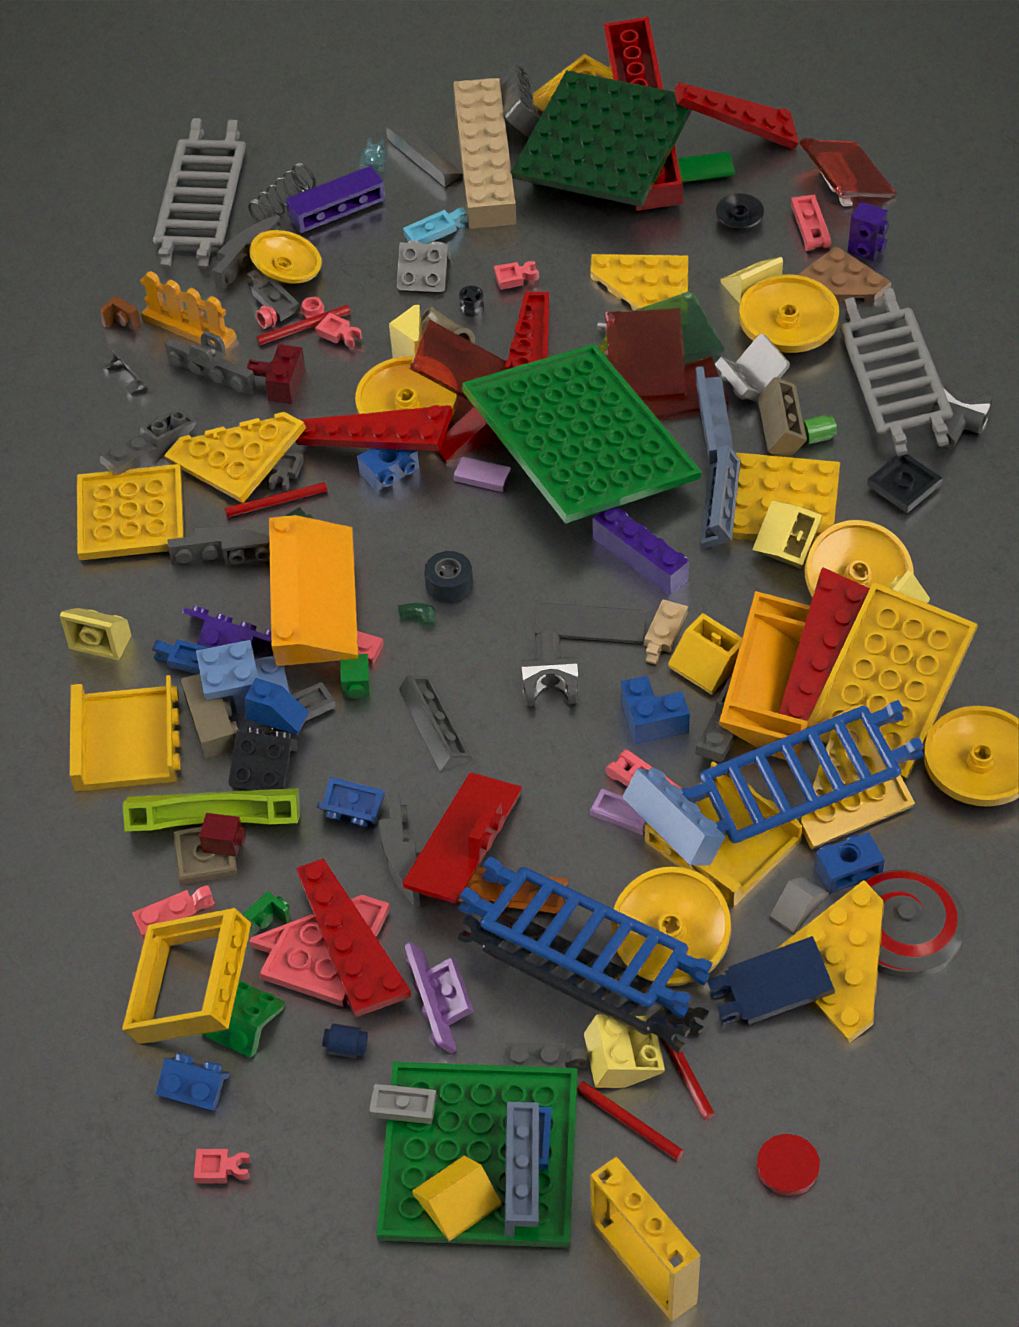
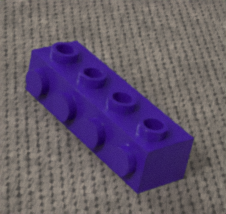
[286,166,385,233]
[593,507,689,596]

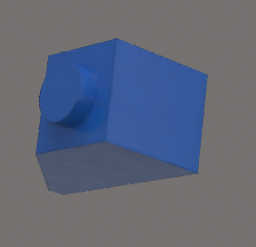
[245,678,309,735]

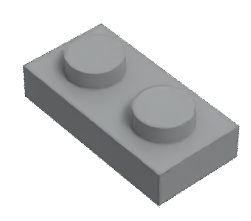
[369,1084,437,1124]

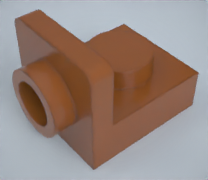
[99,296,141,331]

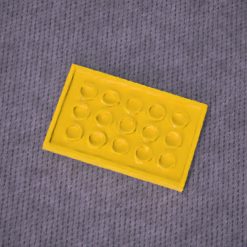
[807,582,978,779]

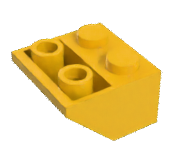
[668,613,742,695]

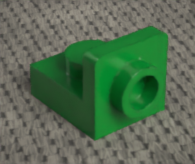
[243,891,291,935]

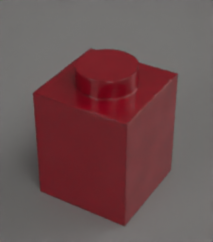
[199,813,246,857]

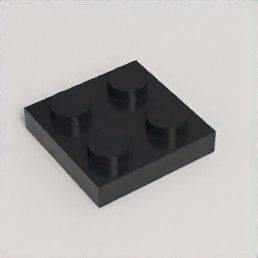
[867,454,942,513]

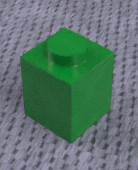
[340,654,371,699]

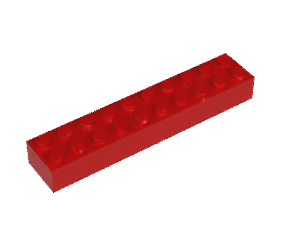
[604,16,684,211]

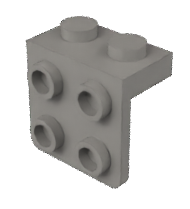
[397,241,451,293]
[715,334,790,403]

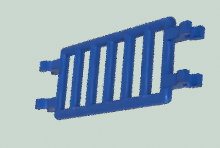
[681,700,924,844]
[459,856,713,1019]

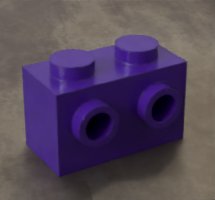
[847,202,889,261]

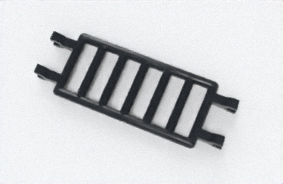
[457,901,709,1053]

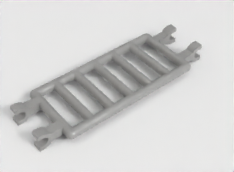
[153,118,246,270]
[840,288,953,456]

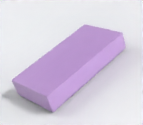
[454,457,511,492]
[590,789,647,835]

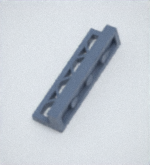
[696,366,734,466]
[700,445,741,549]
[504,1102,539,1237]

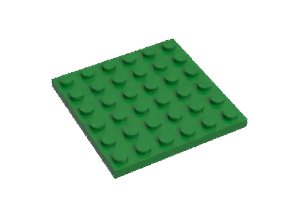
[376,1062,578,1248]

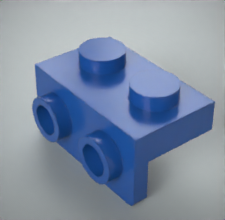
[317,777,386,827]
[155,1053,230,1110]

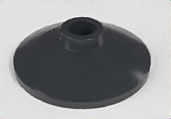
[716,193,764,229]

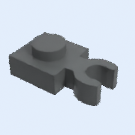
[269,451,304,492]

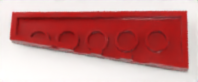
[674,82,799,150]
[505,292,550,370]
[295,405,453,451]
[779,567,870,721]
[296,858,412,1017]

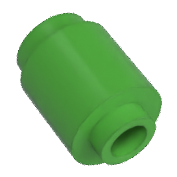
[803,415,837,445]

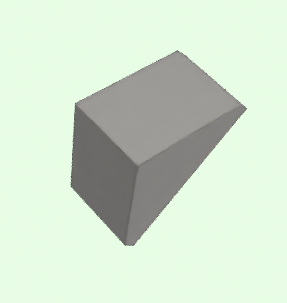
[769,876,829,935]

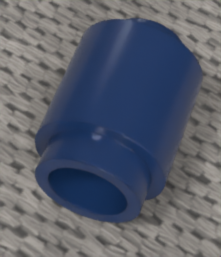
[322,1023,368,1058]

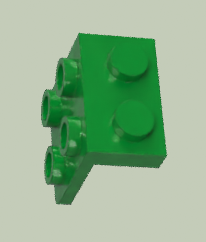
[200,981,285,1058]

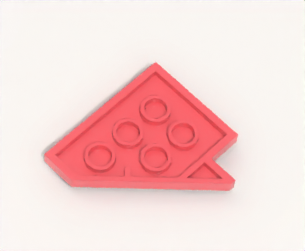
[249,895,390,1007]

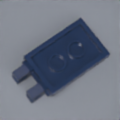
[707,936,835,1025]

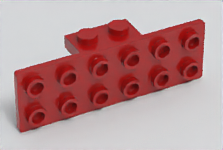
[403,772,522,903]

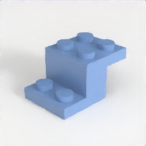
[196,640,289,715]

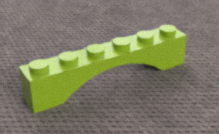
[123,788,300,832]

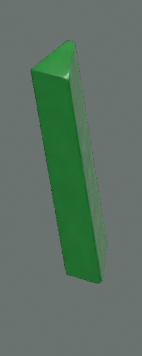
[677,152,735,182]

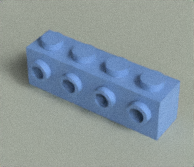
[622,768,726,866]

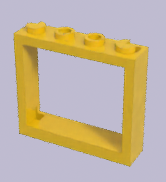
[122,908,251,1044]
[590,1156,700,1322]

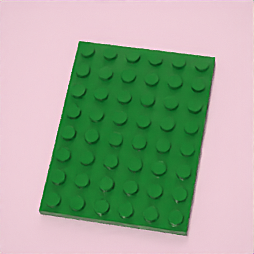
[462,344,702,523]

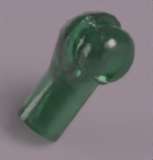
[398,602,436,623]

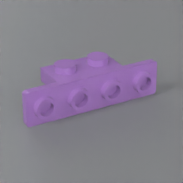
[404,942,474,1054]

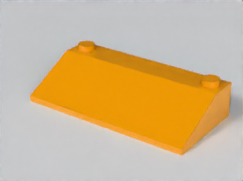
[269,515,359,666]
[719,591,810,760]

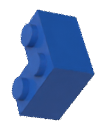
[621,676,690,745]

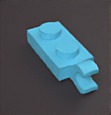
[403,207,468,244]

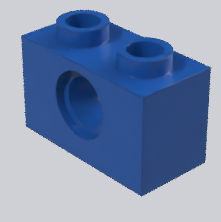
[357,448,419,491]
[814,832,885,895]

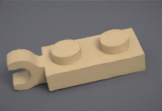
[644,599,688,665]

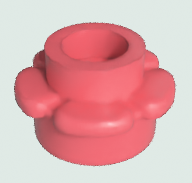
[301,297,325,319]
[256,305,278,329]

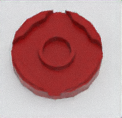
[756,1134,820,1197]

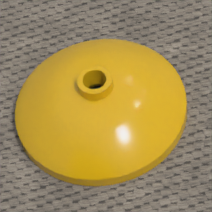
[250,230,322,284]

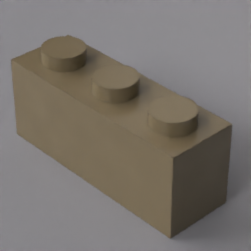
[757,377,807,457]
[181,673,238,759]

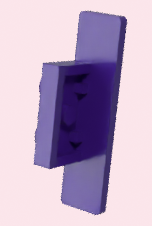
[182,605,272,650]

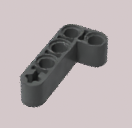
[500,63,543,137]

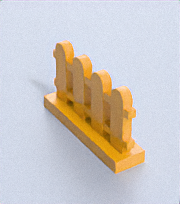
[140,271,237,350]

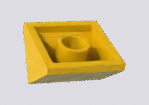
[412,1156,502,1241]

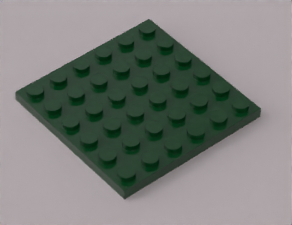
[511,70,692,207]

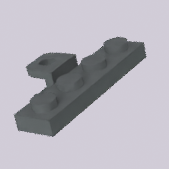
[165,331,256,395]

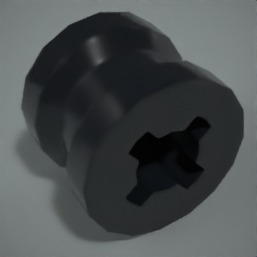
[459,285,484,317]

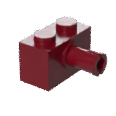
[247,344,305,404]

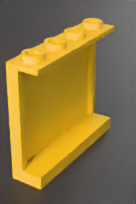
[70,675,181,792]
[645,761,802,908]

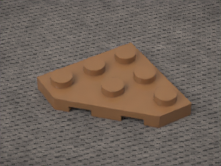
[798,246,891,302]

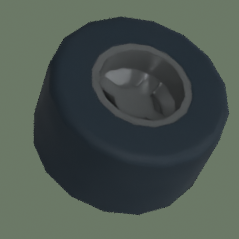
[424,551,473,603]

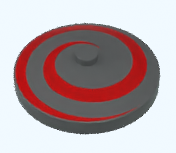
[865,869,966,978]

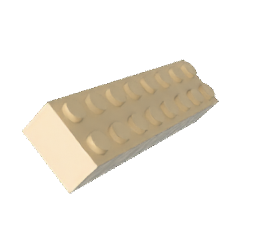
[453,78,516,229]

